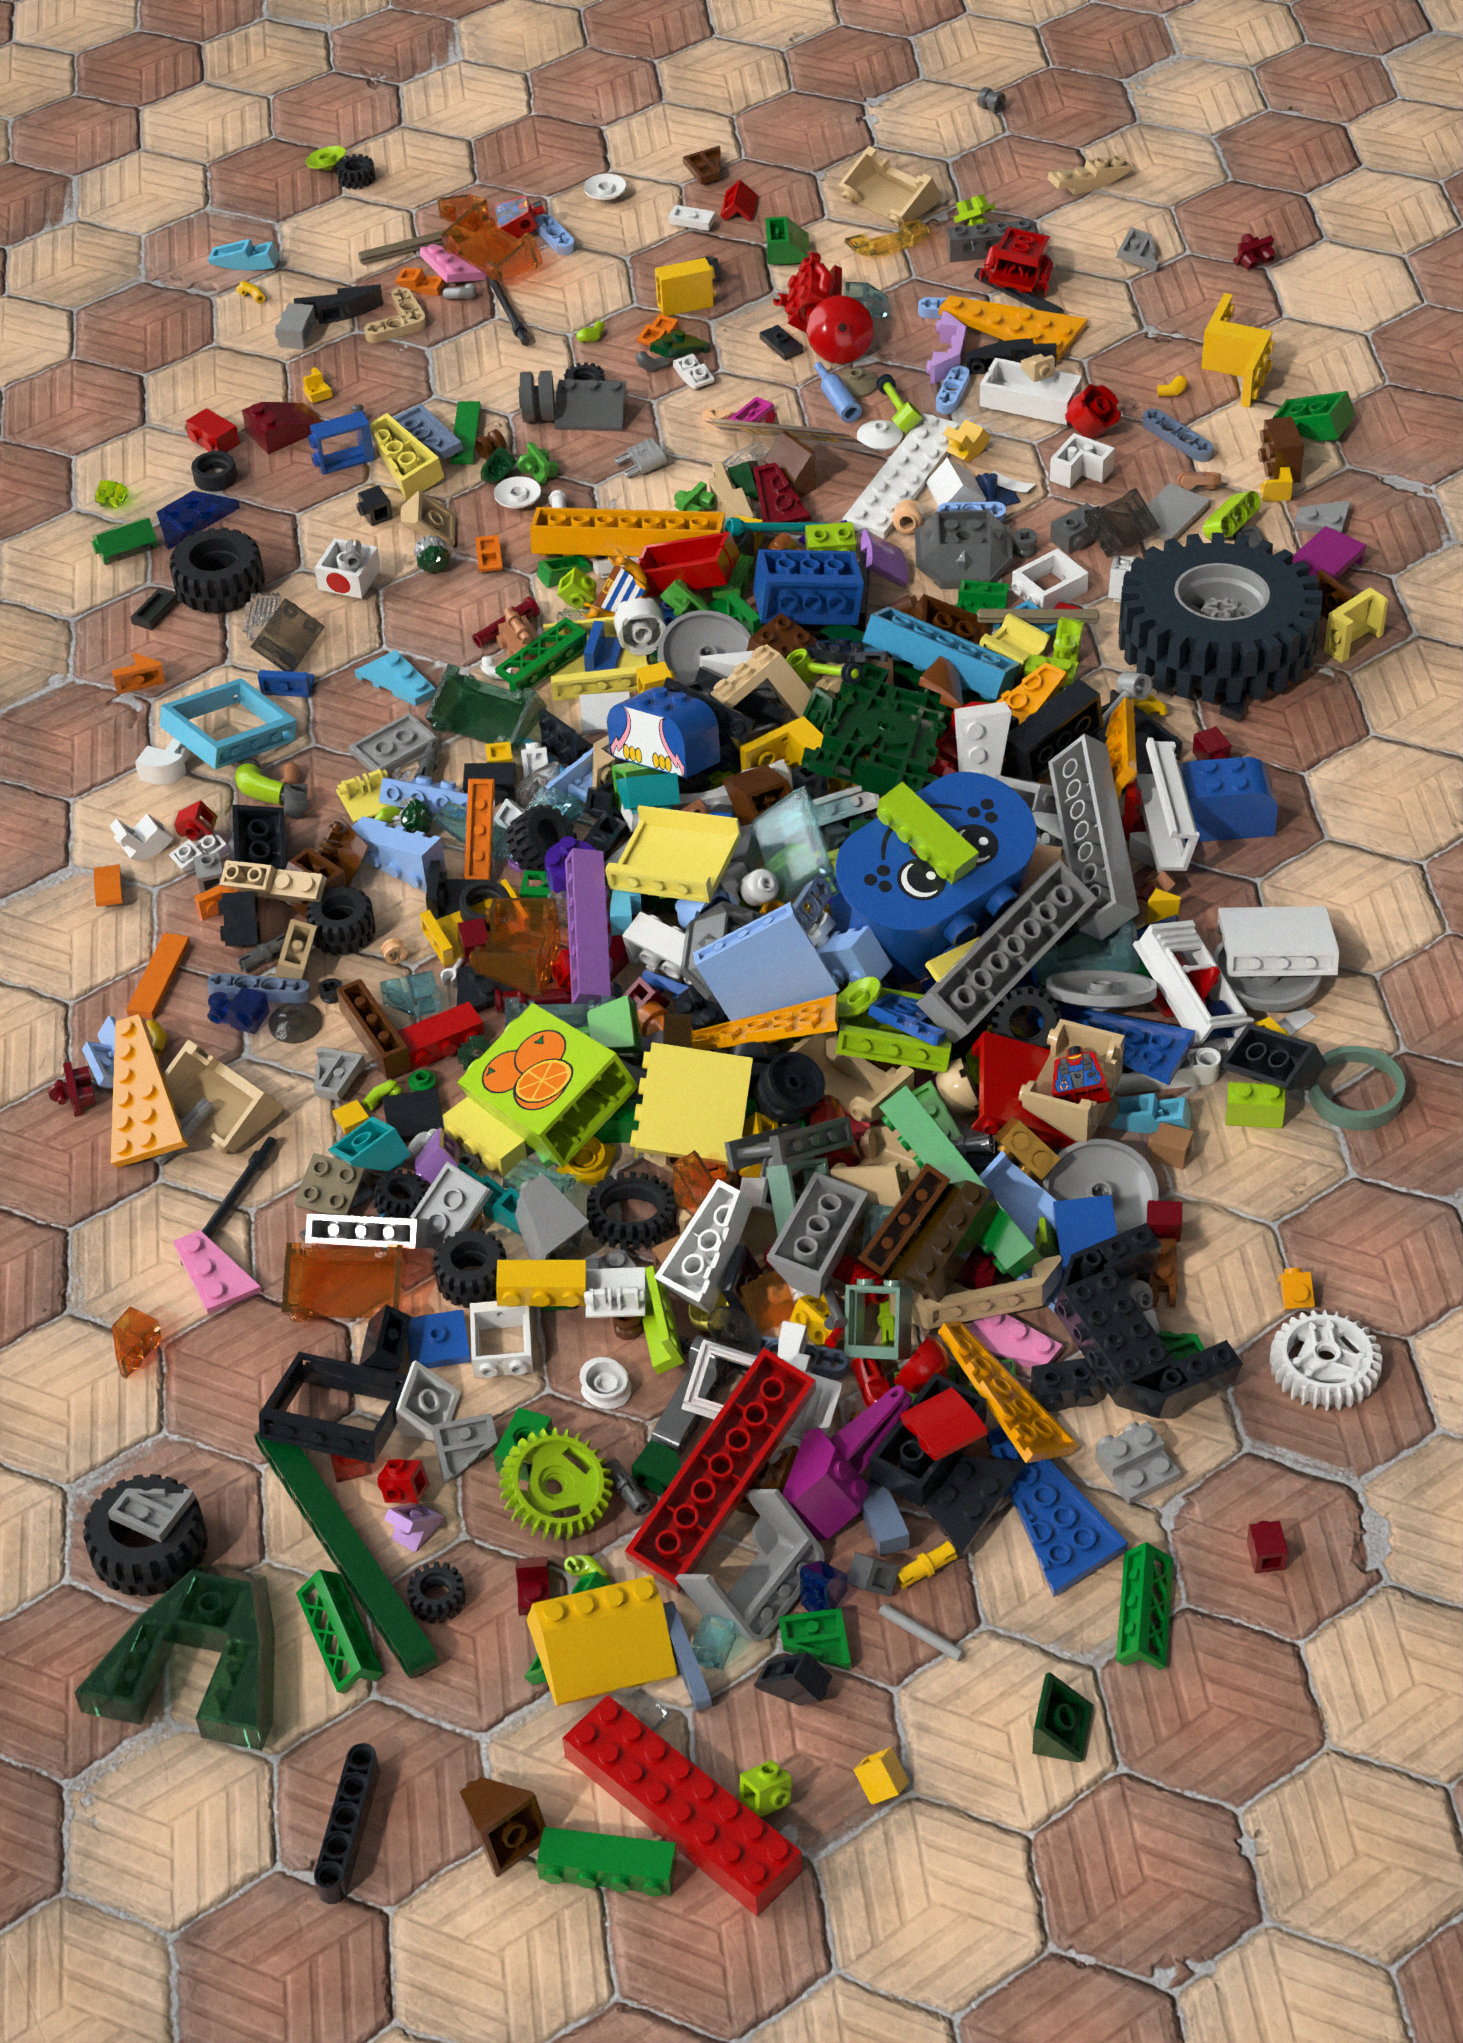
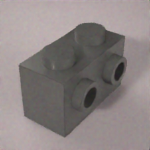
[1050,503,1106,555]

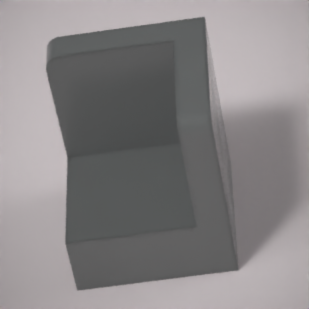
[847,1552,899,1597]

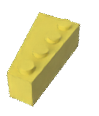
[370,413,444,501]

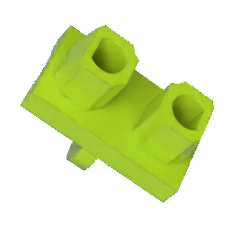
[953,194,996,226]
[1052,617,1084,662]

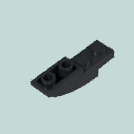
[294,284,383,324]
[966,338,1057,374]
[583,807,630,861]

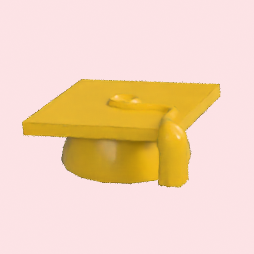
[554,1136,617,1186]

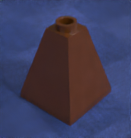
[460,1777,546,1877]

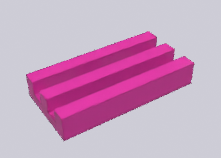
[728,396,775,422]

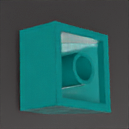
[616,773,680,814]
[328,1116,411,1171]

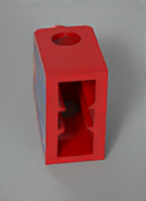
[494,195,546,244]
[1052,1046,1111,1104]

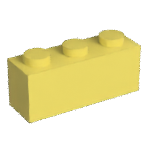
[443,1097,527,1177]

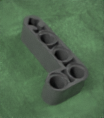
[651,1335,729,1456]

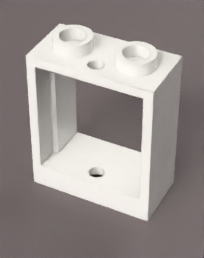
[1012,548,1089,609]
[470,1301,534,1378]

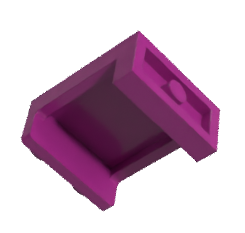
[1292,526,1366,580]

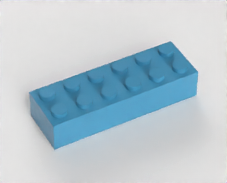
[862,606,1021,700]

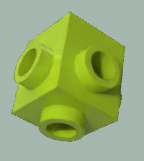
[557,567,597,611]
[739,1760,792,1817]

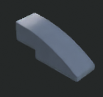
[860,1480,909,1556]

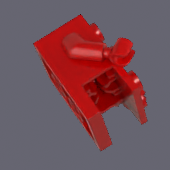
[979,226,1054,298]
[773,251,842,333]

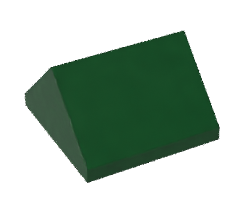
[1032,1672,1094,1763]

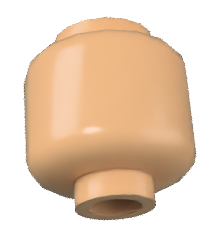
[892,499,924,534]

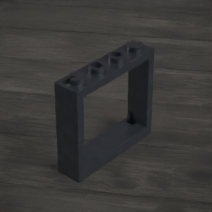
[259,1352,408,1464]

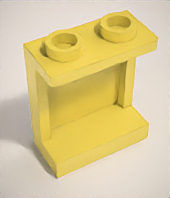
[1324,587,1388,663]
[979,613,1050,680]

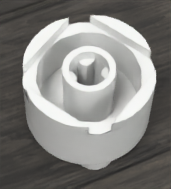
[614,598,666,656]

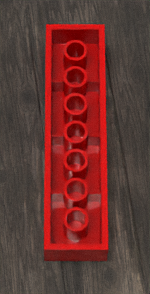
[624,1348,816,1594]
[562,1695,802,1917]

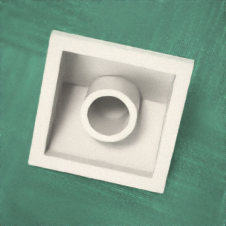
[926,458,986,507]
[579,691,630,734]
[395,1360,461,1441]

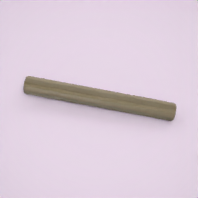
[358,227,461,264]
[977,609,1099,624]

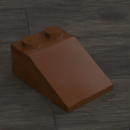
[910,594,989,645]

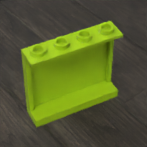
[835,982,952,1073]

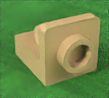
[1021,354,1055,382]

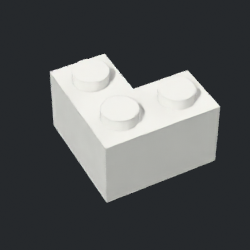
[1050,433,1115,488]

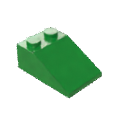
[1272,391,1356,442]

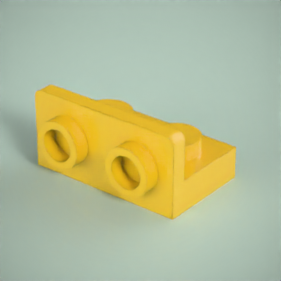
[790,1293,844,1349]

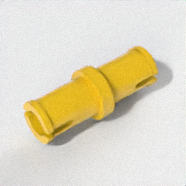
[896,1541,957,1589]

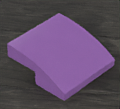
[861,529,908,587]

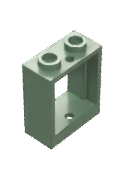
[766,1156,830,1236]
[844,1279,913,1360]

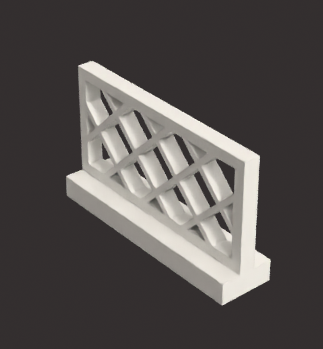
[764,785,880,837]

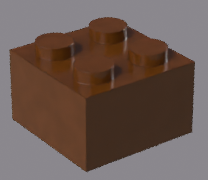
[1258,416,1304,483]

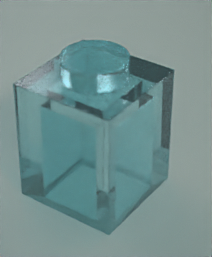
[691,1613,736,1670]

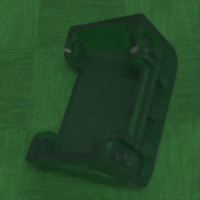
[425,664,547,751]

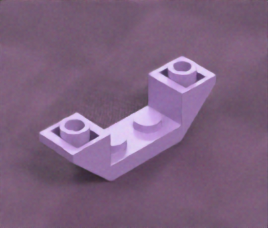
[926,311,966,384]

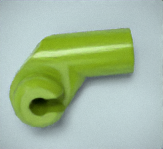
[576,321,605,343]
[374,806,401,824]
[362,1080,402,1111]
[564,1555,611,1580]

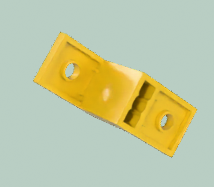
[1201,293,1275,408]
[740,716,879,794]

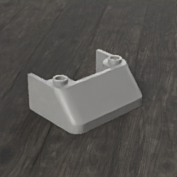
[675,1489,824,1641]

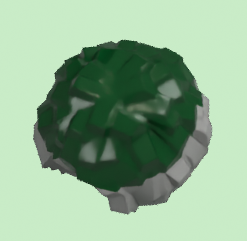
[414,535,452,573]
[393,797,433,834]

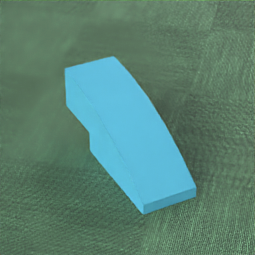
[208,239,280,271]
[610,890,641,936]
[1107,1093,1192,1134]

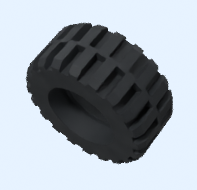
[169,527,265,614]
[83,1474,208,1596]

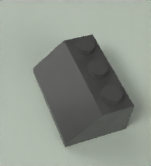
[555,379,628,431]

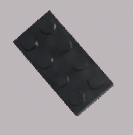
[1005,678,1104,782]
[869,1373,987,1507]

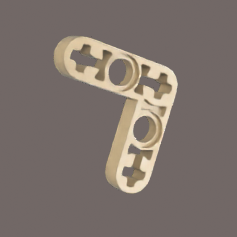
[364,287,426,343]

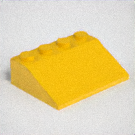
[527,1575,677,1707]

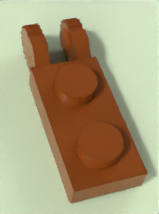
[1149,1238,1178,1308]

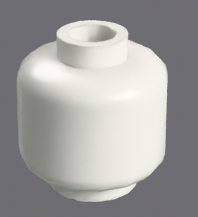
[740,869,779,906]

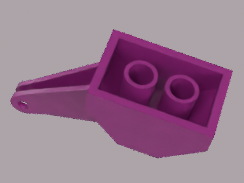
[782,1385,912,1541]

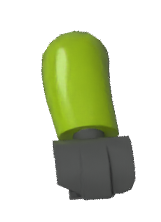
[235,759,308,818]

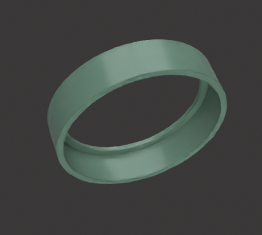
[1308,1046,1406,1131]

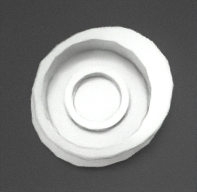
[579,1357,631,1409]

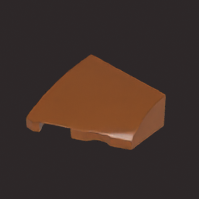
[919,656,963,709]

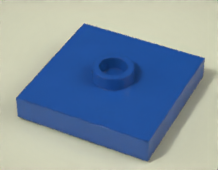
[408,1309,471,1369]

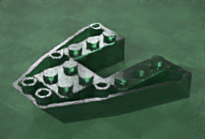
[74,1565,275,1751]

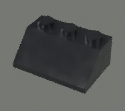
[228,804,287,870]
[1219,1023,1327,1091]

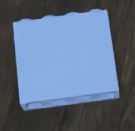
[693,902,840,1021]

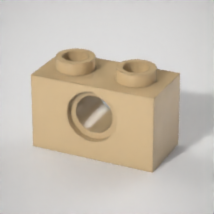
[275,919,317,979]

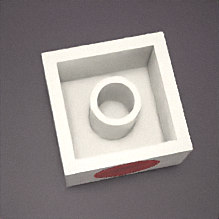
[315,538,381,599]

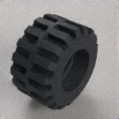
[506,804,577,871]
[306,886,376,955]
[992,985,1062,1050]
[433,1229,507,1308]

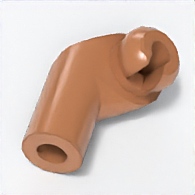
[279,762,300,785]

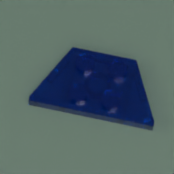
[156,490,240,550]

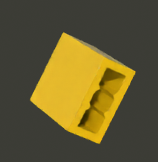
[655,258,716,316]

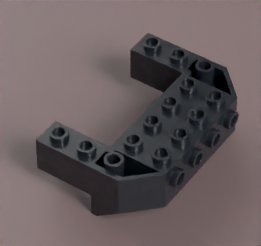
[1054,1223,1243,1419]

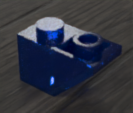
[800,1560,847,1612]

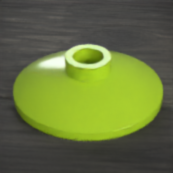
[306,146,346,170]
[838,977,882,1019]

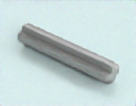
[152,1098,214,1165]

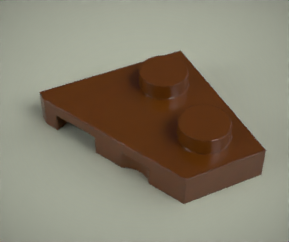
[683,146,721,185]

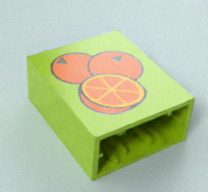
[457,1003,639,1168]

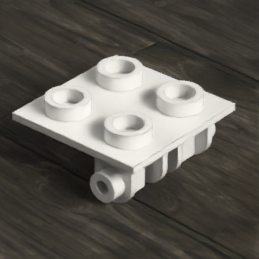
[584,1267,645,1318]

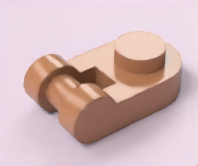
[1177,472,1222,490]

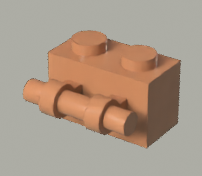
[496,607,545,670]

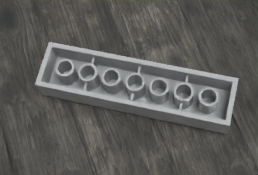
[1048,734,1139,940]
[916,859,1097,1044]

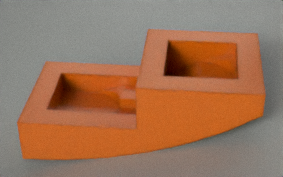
[395,268,446,296]
[636,314,679,347]
[475,535,503,573]
[94,864,123,907]

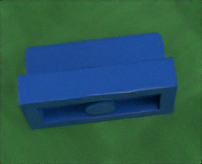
[583,621,622,672]
[258,670,315,697]

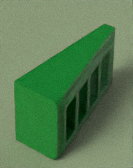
[537,555,592,588]

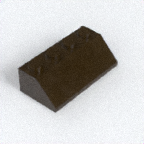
[889,1180,999,1303]

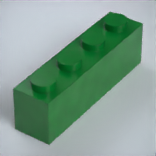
[536,1827,677,1897]

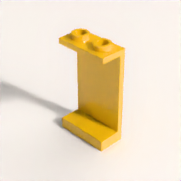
[420,879,532,967]

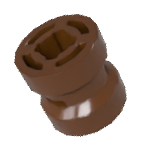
[474,429,507,460]
[613,1316,643,1340]

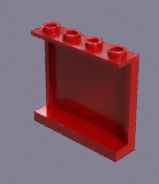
[972,1031,1077,1149]

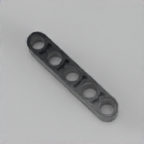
[314,1743,380,1904]

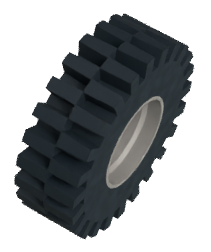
[1118,533,1323,703]

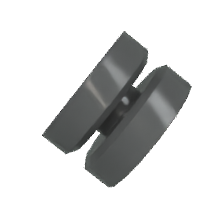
[519,370,555,423]

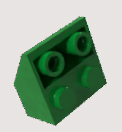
[765,216,810,265]

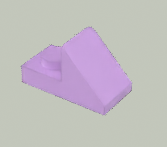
[384,1503,444,1552]

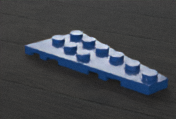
[1028,1003,1196,1085]
[987,1425,1128,1597]

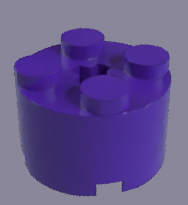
[544,836,596,900]

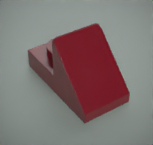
[515,1556,550,1616]

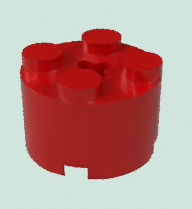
[1065,384,1121,439]

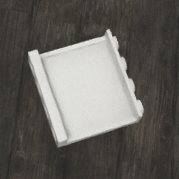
[1217,906,1339,977]

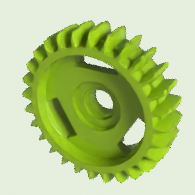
[498,1427,613,1542]

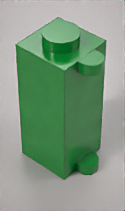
[91,517,157,564]

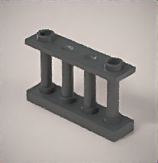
[724,1116,854,1171]

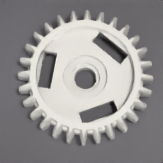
[1269,1309,1383,1412]

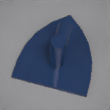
[975,473,1020,506]

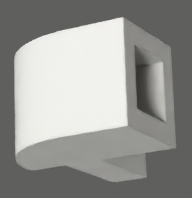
[135,738,190,785]
[110,814,174,861]

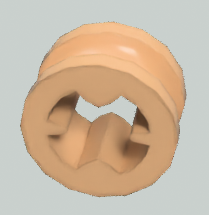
[381,938,408,964]

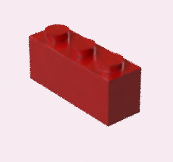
[397,1001,486,1071]

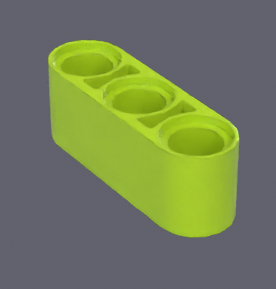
[1203,491,1261,540]

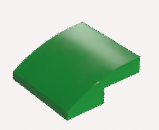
[956,579,1010,624]

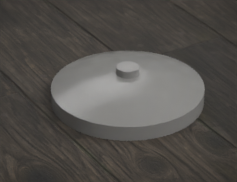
[657,610,751,684]
[1213,940,1322,1012]
[1046,969,1157,1011]
[1042,1139,1159,1235]

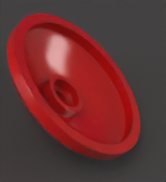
[807,296,874,364]

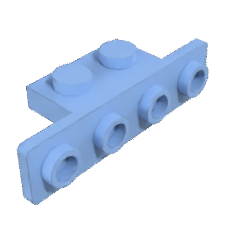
[545,748,613,806]
[379,775,468,820]
[82,1016,116,1088]

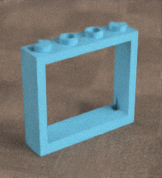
[160,678,297,770]

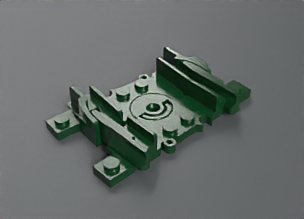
[801,663,952,795]

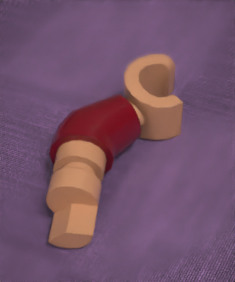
[1129,868,1176,930]

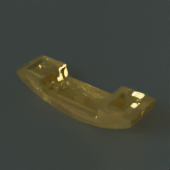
[844,219,930,257]

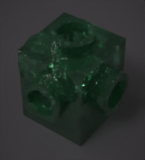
[457,1035,492,1071]

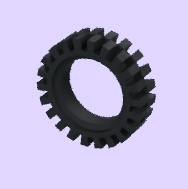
[586,1172,676,1251]

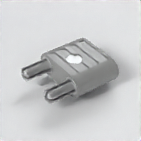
[614,438,667,478]

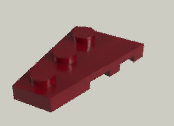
[753,462,812,522]

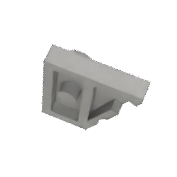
[1294,501,1350,533]

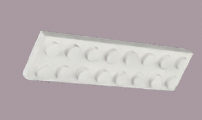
[842,413,962,539]

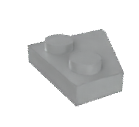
[1116,227,1158,272]
[314,1047,366,1101]
[431,1413,498,1483]
[108,1489,196,1543]

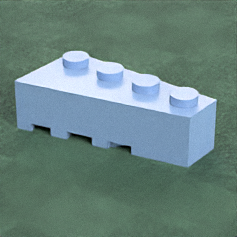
[352,816,446,892]
[815,926,893,985]

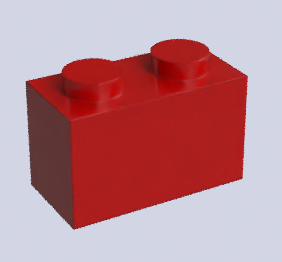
[186,408,240,453]

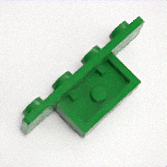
[706,592,763,636]

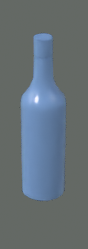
[814,362,862,423]

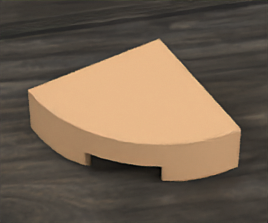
[703,408,735,428]

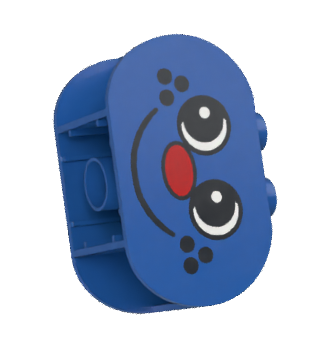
[828,772,1037,985]

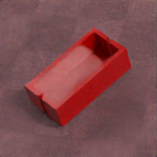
[637,531,741,597]

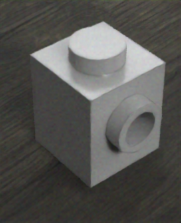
[193,852,223,893]

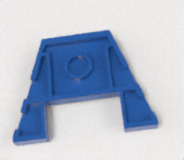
[868,993,947,1046]

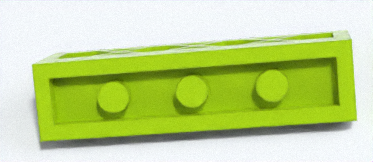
[642,1265,685,1375]

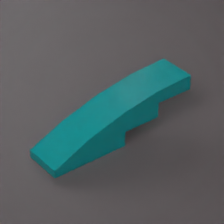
[457,1162,521,1235]

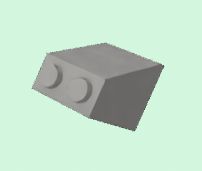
[515,1173,589,1260]

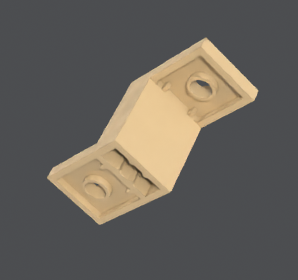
[710,644,851,718]

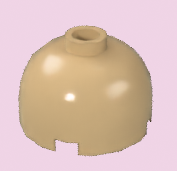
[935,1057,979,1115]

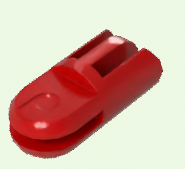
[851,1358,891,1408]

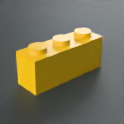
[496,1260,586,1307]

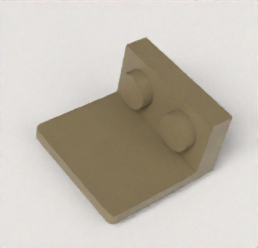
[294,1153,374,1215]

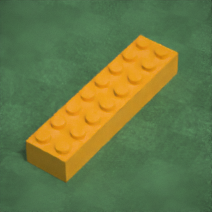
[530,507,725,558]

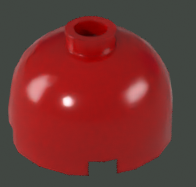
[893,1335,950,1395]

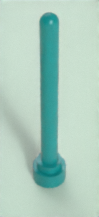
[725,517,830,537]

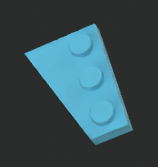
[355,650,436,706]

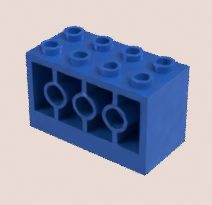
[753,549,864,625]

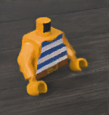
[581,548,657,619]

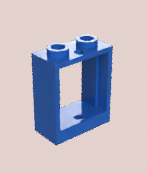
[308,411,375,475]

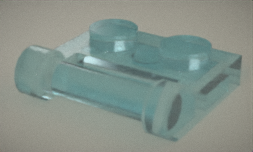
[502,1159,576,1194]

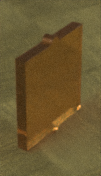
[740,1270,795,1335]

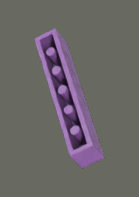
[565,848,614,1007]

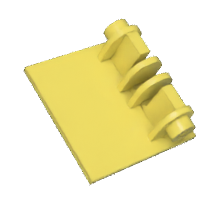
[336,768,400,823]

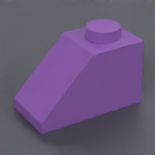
[415,1127,460,1185]

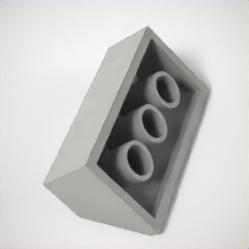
[766,1172,868,1299]

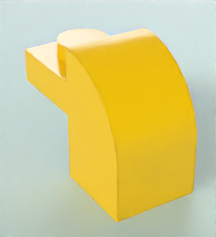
[943,419,991,462]

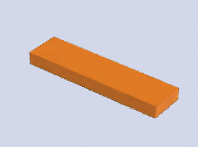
[464,779,495,881]
[126,933,190,1019]

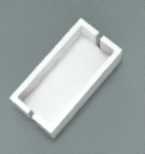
[980,358,1082,425]

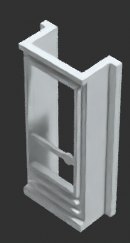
[1136,738,1200,874]
[1133,920,1254,1046]
[681,1339,842,1447]

